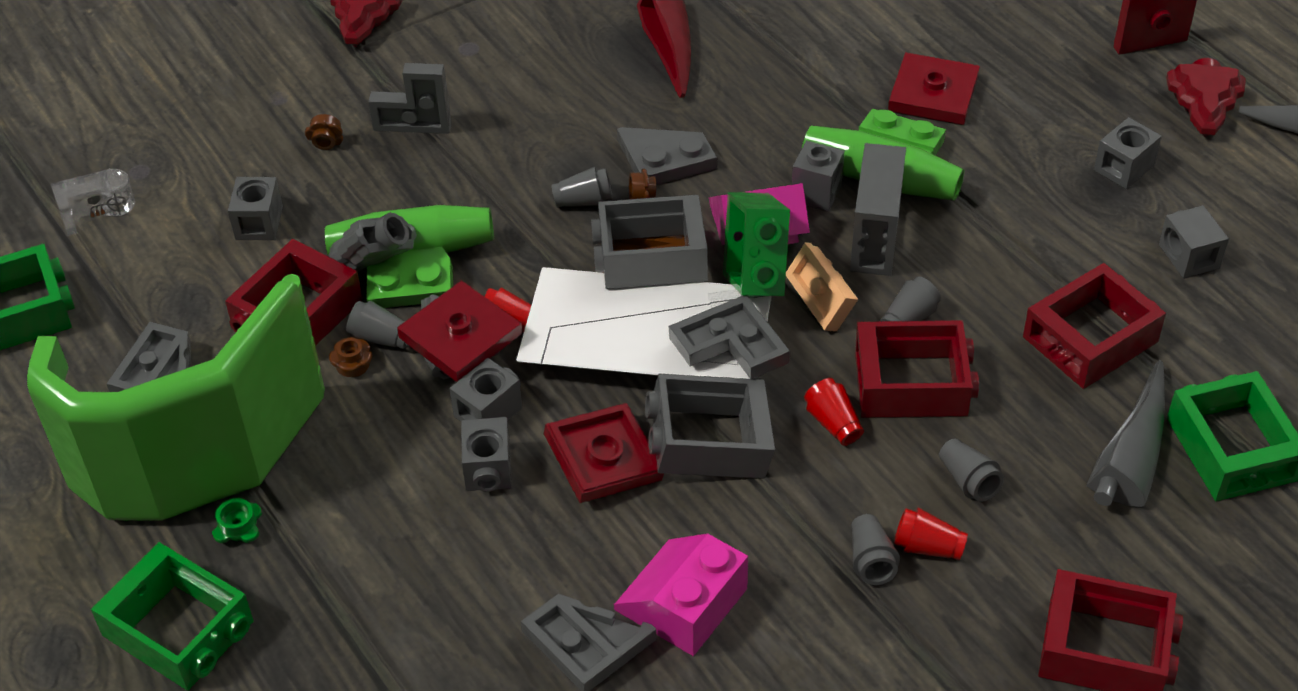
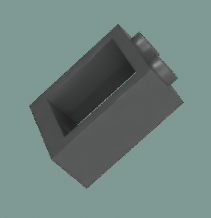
[850,143,906,276]
[591,195,708,289]
[645,373,775,478]

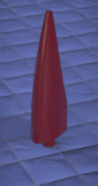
[637,0,691,98]

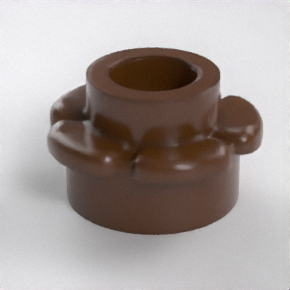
[305,114,344,150]
[629,169,656,200]
[329,337,372,377]

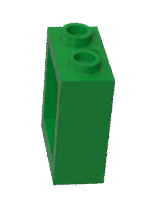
[723,192,790,296]
[0,244,75,350]
[1167,371,1298,502]
[91,542,254,691]

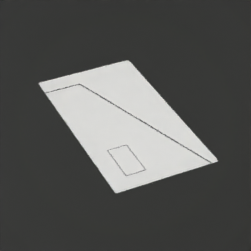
[516,267,771,379]

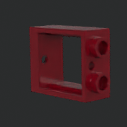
[225,238,363,346]
[1023,263,1166,389]
[855,320,979,418]
[1038,569,1183,691]

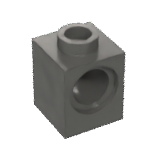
[1094,117,1162,189]
[792,140,845,212]
[228,177,283,240]
[1159,205,1229,278]
[449,358,522,421]
[461,417,512,492]

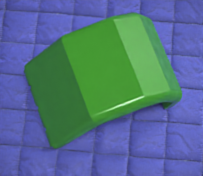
[27,274,325,521]

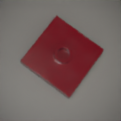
[1113,0,1197,55]
[888,52,980,125]
[397,280,522,382]
[543,403,664,503]

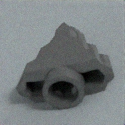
[328,212,417,272]

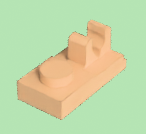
[786,242,858,331]

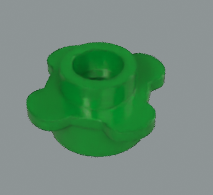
[212,498,262,543]

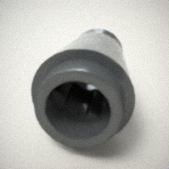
[552,166,613,208]
[880,277,941,321]
[346,300,408,350]
[939,438,1004,502]
[851,514,900,585]

